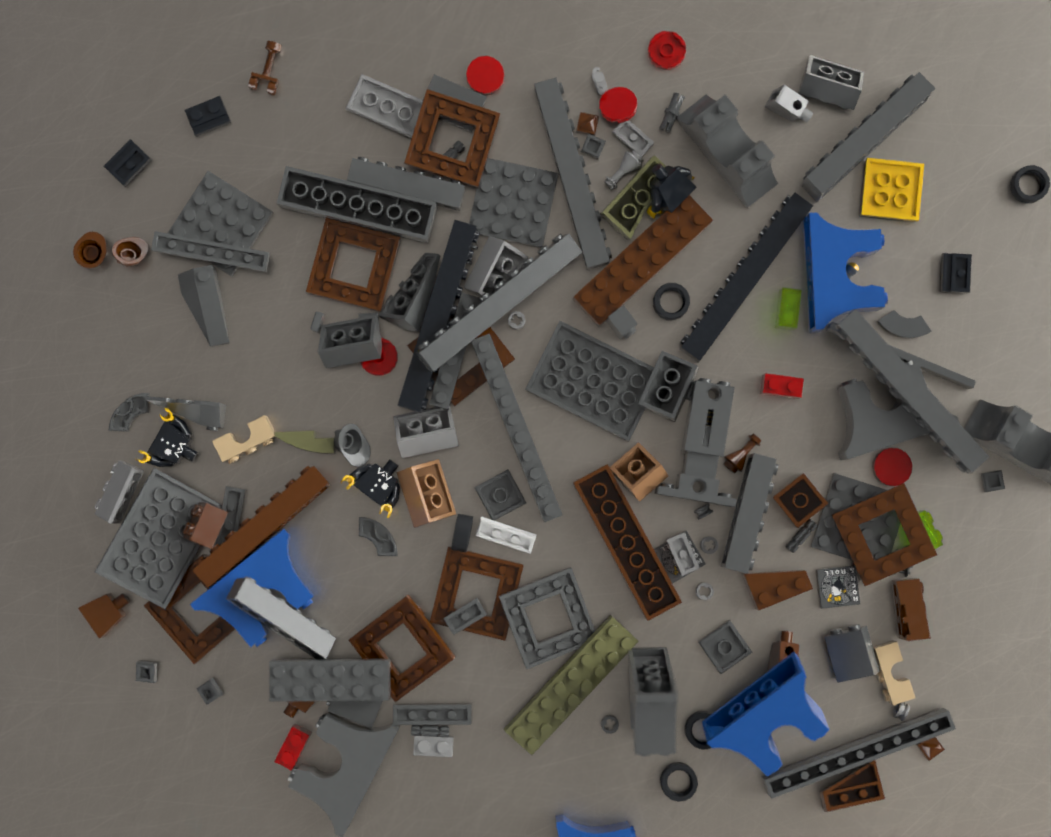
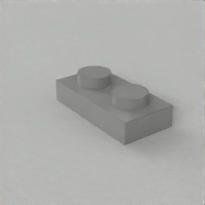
[612,120,654,157]
[666,532,700,576]
[413,735,454,757]

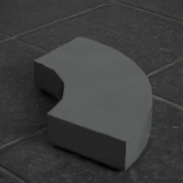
[877,310,932,338]
[108,393,150,431]
[359,517,398,556]

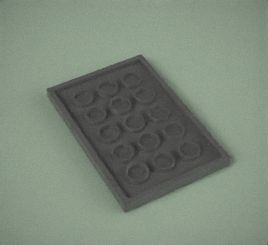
[525,321,654,442]
[94,468,222,609]

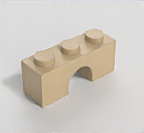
[212,415,277,464]
[873,640,915,705]

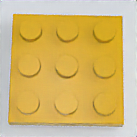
[860,158,924,222]

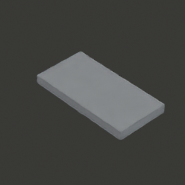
[346,74,423,138]

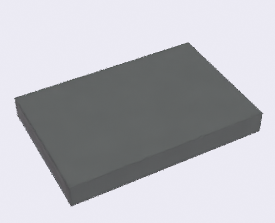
[423,74,487,133]

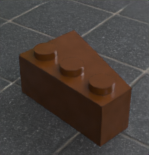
[741,570,813,611]
[892,578,931,641]
[820,760,885,812]

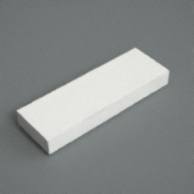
[475,517,537,554]

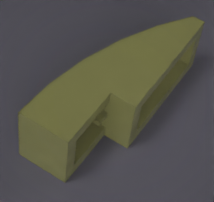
[275,431,336,454]

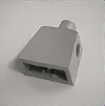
[765,85,813,122]

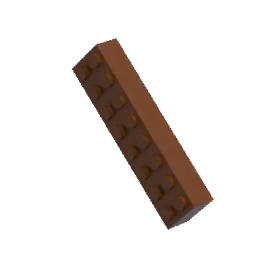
[573,195,713,327]
[573,464,682,621]
[193,465,331,588]

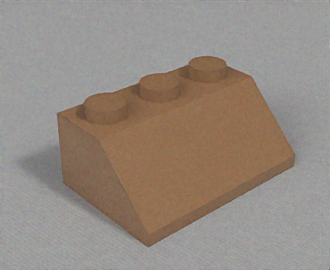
[396,459,456,528]

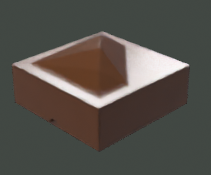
[576,112,599,136]
[916,737,945,761]

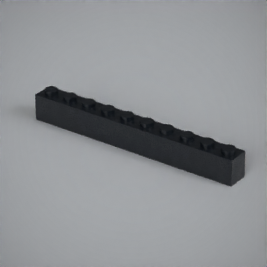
[680,192,814,363]
[398,220,480,413]

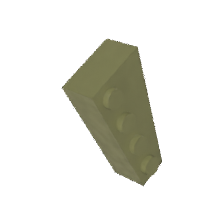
[600,155,666,240]

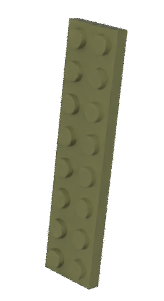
[504,615,639,755]

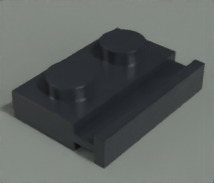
[185,96,231,137]
[104,139,152,187]
[940,253,972,293]

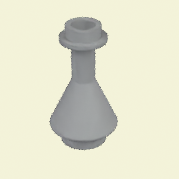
[604,150,643,190]

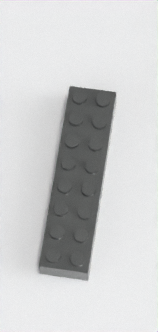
[802,72,936,202]
[276,166,438,243]

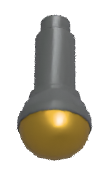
[846,262,859,279]

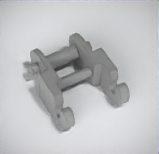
[592,67,607,95]

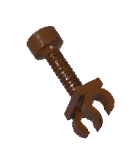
[248,41,282,95]

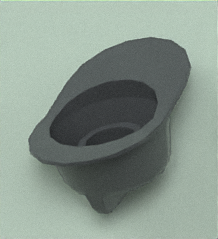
[334,423,371,467]

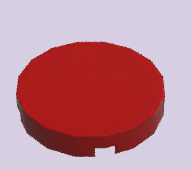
[648,31,686,70]
[466,56,504,95]
[599,87,638,123]
[360,338,398,376]
[873,448,913,486]

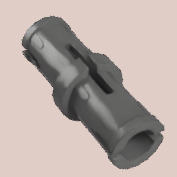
[659,92,685,133]

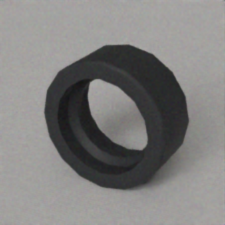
[1010,165,1050,203]
[653,283,690,320]
[451,514,473,552]
[685,711,712,750]
[660,762,698,802]

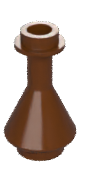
[723,433,761,474]

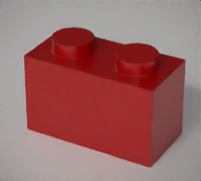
[760,373,804,399]
[274,724,312,771]

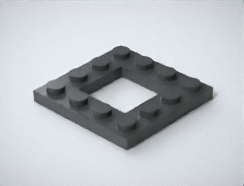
[498,567,595,669]

